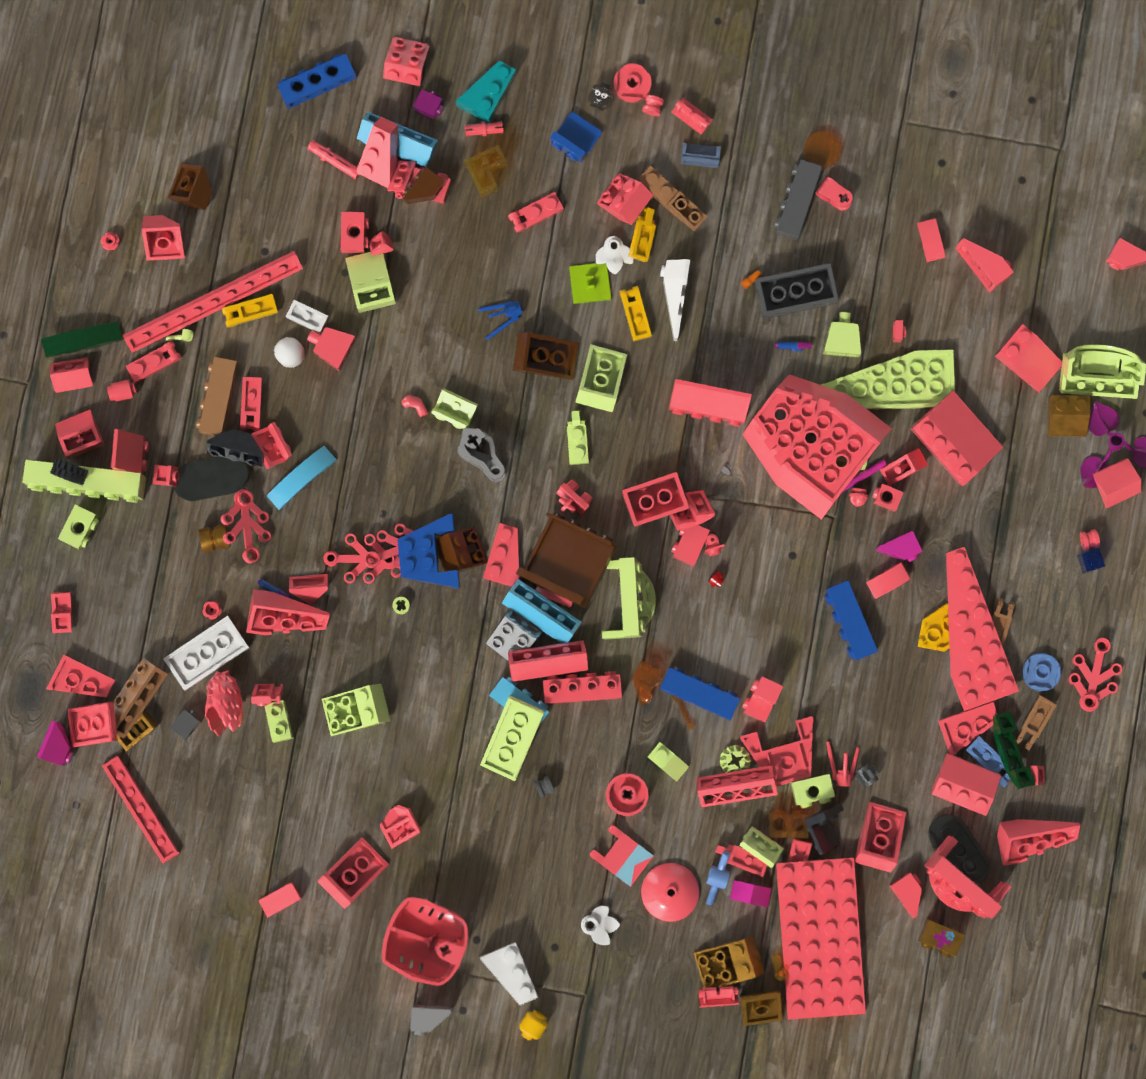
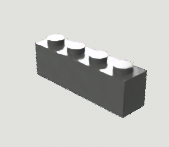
[774,159,822,241]

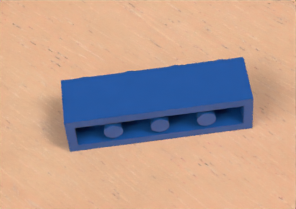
[824,581,878,661]
[659,666,740,721]

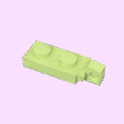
[567,411,589,465]

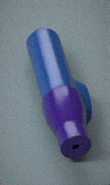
[258,579,292,598]

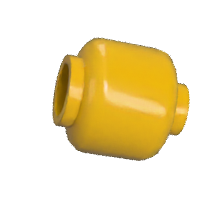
[519,1010,548,1041]

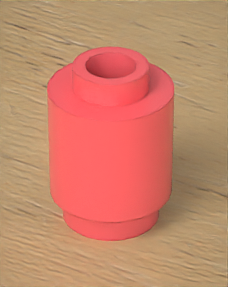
[107,379,137,402]

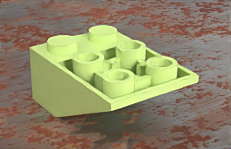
[345,252,396,313]
[322,684,391,736]

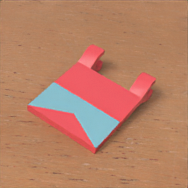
[589,825,653,887]

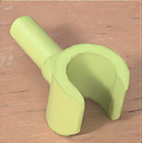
[166,329,193,342]

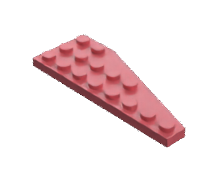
[946,547,1019,711]

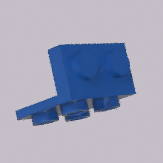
[550,112,601,163]

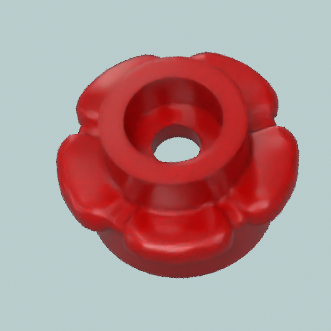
[707,570,725,588]

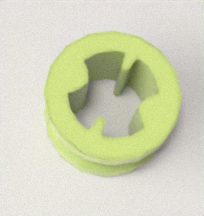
[393,597,410,614]

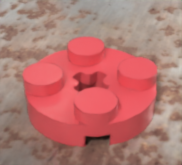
[614,64,651,103]

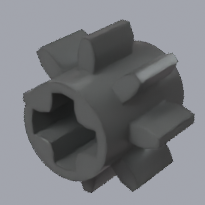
[855,763,879,787]

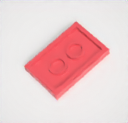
[68,702,118,748]

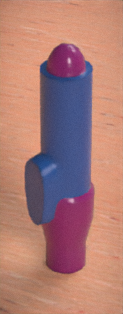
[774,341,812,351]

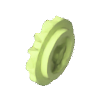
[720,745,751,773]

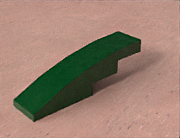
[41,321,123,358]

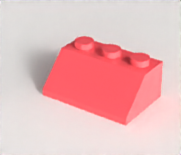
[622,472,689,527]
[932,753,1001,816]

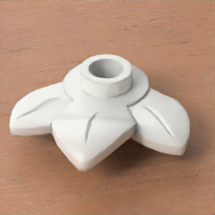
[596,236,634,274]
[581,906,620,945]

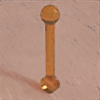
[672,695,694,730]

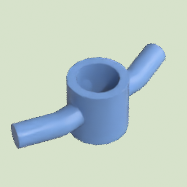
[706,850,730,906]

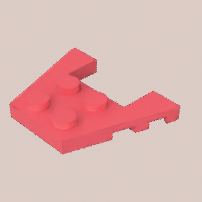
[740,716,813,787]

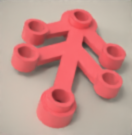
[221,489,271,563]
[364,524,413,578]
[324,534,398,584]
[1068,638,1122,712]

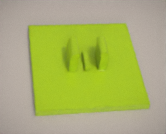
[569,263,611,304]

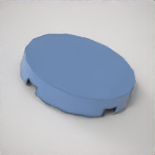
[1022,653,1061,691]

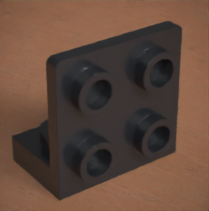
[805,803,844,855]

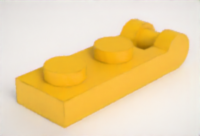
[619,286,652,342]
[222,294,278,328]

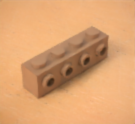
[113,658,168,739]

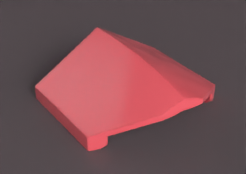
[380,805,422,849]

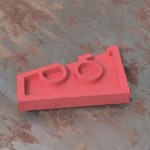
[46,655,116,698]
[938,701,997,755]

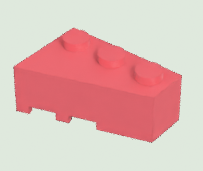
[356,117,398,188]

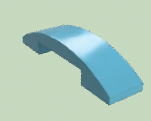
[267,446,337,510]

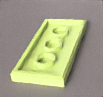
[480,695,545,781]

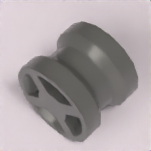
[534,776,555,799]

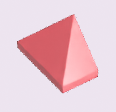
[289,574,328,605]

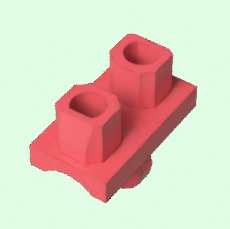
[556,480,592,516]

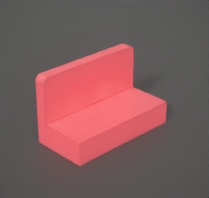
[50,357,93,393]

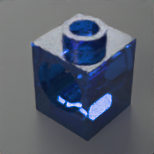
[1077,548,1105,574]

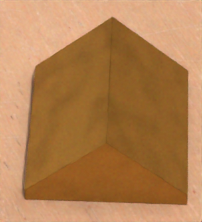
[739,990,782,1026]

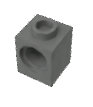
[170,709,201,740]

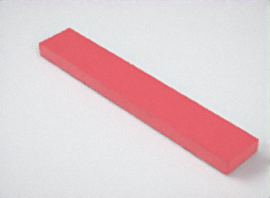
[102,755,180,864]

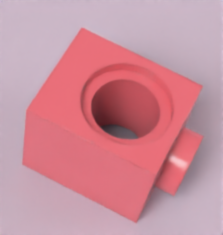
[872,484,904,512]

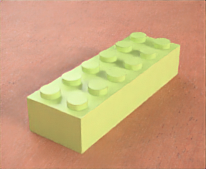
[22,460,146,503]

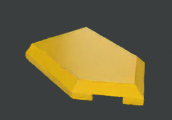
[917,603,950,652]

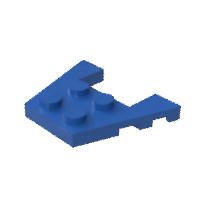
[398,514,461,589]

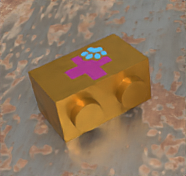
[918,919,965,958]

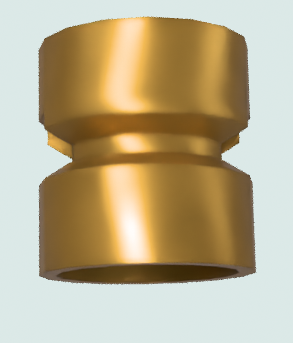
[198,524,231,553]

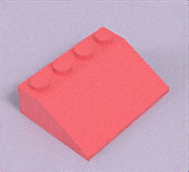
[669,379,752,427]
[910,390,1003,486]

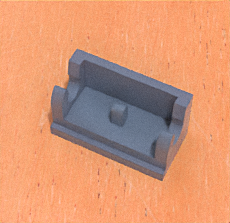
[680,142,721,168]

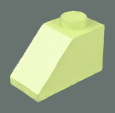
[647,742,689,782]

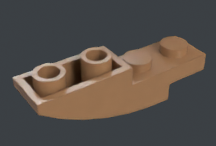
[637,165,707,231]

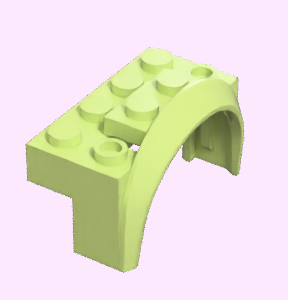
[1059,344,1146,399]
[602,558,656,640]

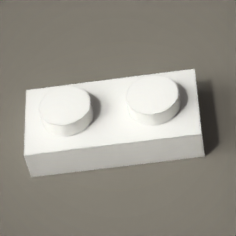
[286,300,329,334]

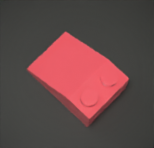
[956,238,1014,292]
[995,324,1062,392]
[111,429,149,475]
[854,802,906,873]
[317,837,389,909]

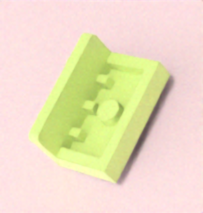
[432,389,478,429]

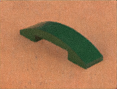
[993,711,1036,789]

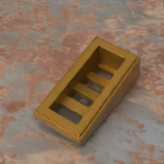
[117,711,158,751]

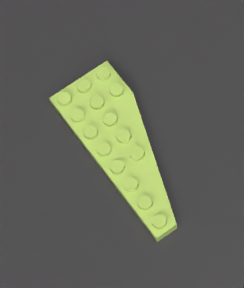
[821,350,955,410]

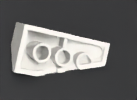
[660,259,690,341]

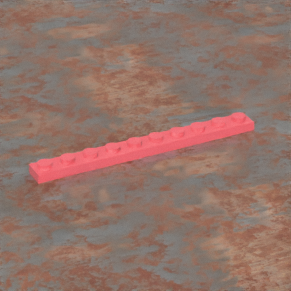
[123,251,303,353]

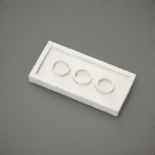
[163,616,249,691]

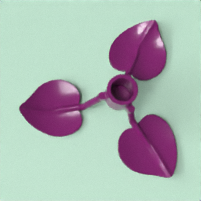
[1080,401,1146,488]

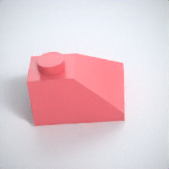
[142,215,185,261]

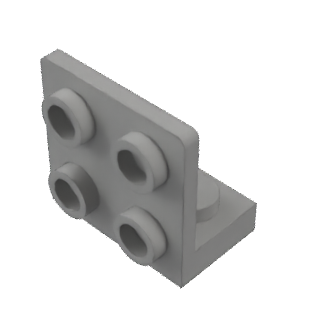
[486,610,543,661]

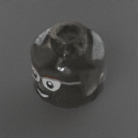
[588,82,616,111]

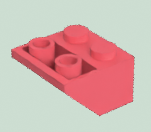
[597,173,653,225]
[55,409,105,459]

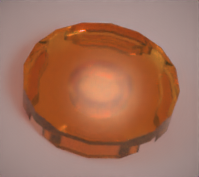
[803,131,841,169]

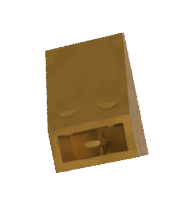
[693,936,765,988]

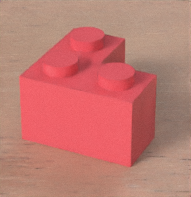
[742,677,783,723]

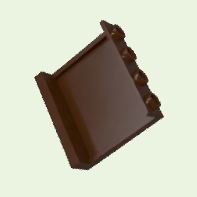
[516,512,617,608]

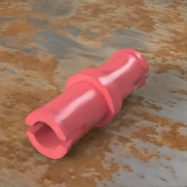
[464,121,503,137]

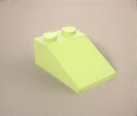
[576,344,627,412]

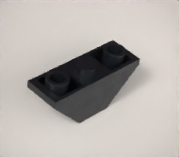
[206,429,263,467]

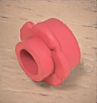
[101,232,120,250]
[202,601,222,619]

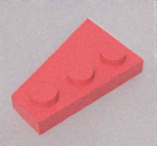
[483,523,519,587]

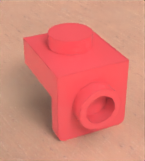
[152,465,180,487]

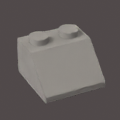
[410,1004,453,1035]

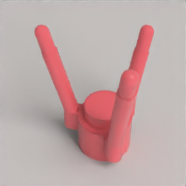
[826,741,860,786]

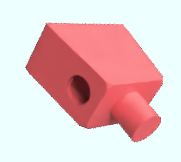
[307,327,356,371]

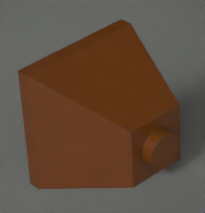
[167,163,212,211]

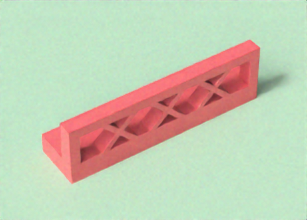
[697,765,778,807]

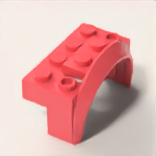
[924,836,1011,919]

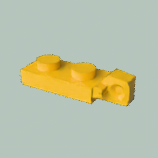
[628,208,656,262]

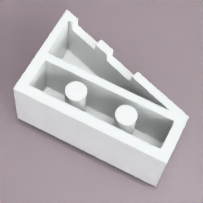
[480,942,538,1005]

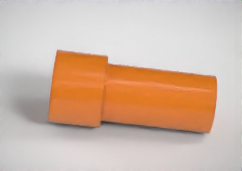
[741,270,762,289]

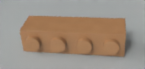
[196,357,239,436]

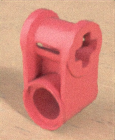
[815,177,853,211]

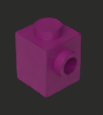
[413,89,444,120]

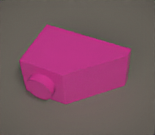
[876,531,923,562]

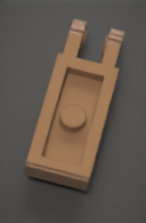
[991,598,1015,647]
[1015,695,1057,751]

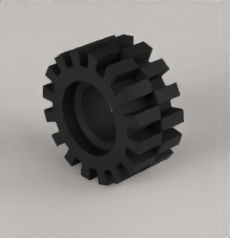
[50,459,89,486]

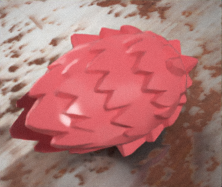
[205,670,244,736]

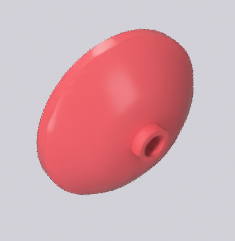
[641,863,699,922]

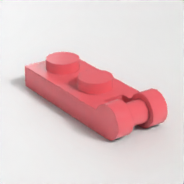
[508,192,564,233]
[126,341,182,384]
[240,377,263,431]

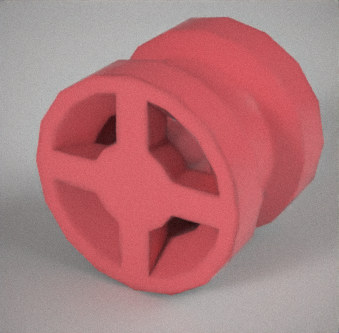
[642,95,664,116]
[1080,529,1100,551]

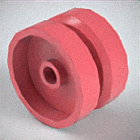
[606,773,649,816]

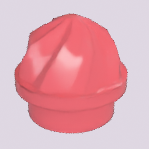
[849,488,868,507]

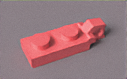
[715,844,768,877]

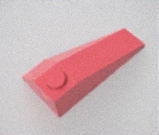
[246,589,330,635]
[997,819,1080,866]

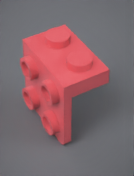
[383,37,429,86]

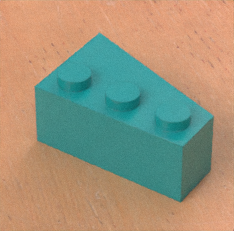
[456,61,516,123]

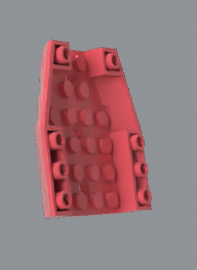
[742,374,892,520]

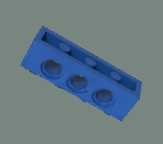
[277,54,357,109]

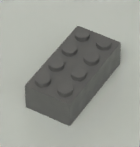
[754,263,839,320]

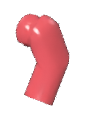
[402,395,428,417]

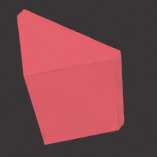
[1093,458,1141,508]

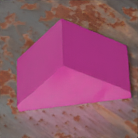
[730,880,772,907]

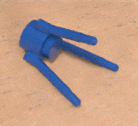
[478,300,522,340]

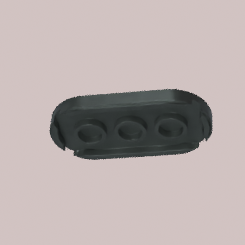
[173,457,249,502]
[928,814,989,885]

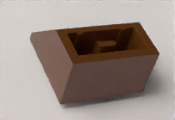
[436,527,487,573]

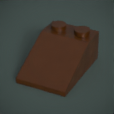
[513,332,579,380]

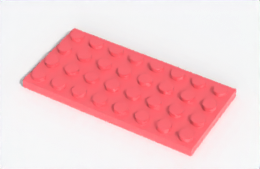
[776,857,866,1019]

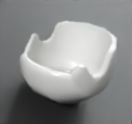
[274,337,305,368]

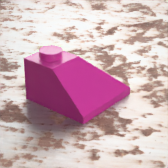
[37,721,73,766]

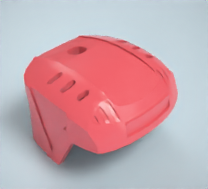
[382,897,468,985]

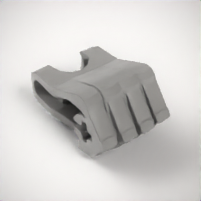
[457,428,505,483]

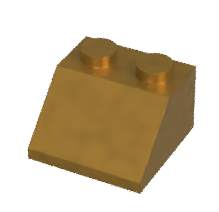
[1048,395,1090,437]

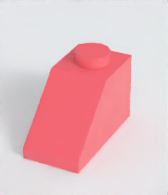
[1106,238,1146,270]
[880,449,928,486]
[889,872,922,918]

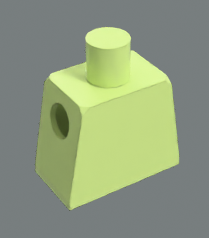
[823,312,861,357]

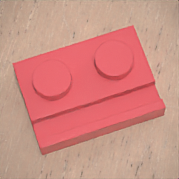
[251,684,284,706]

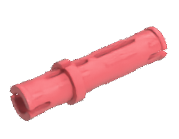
[307,139,359,180]

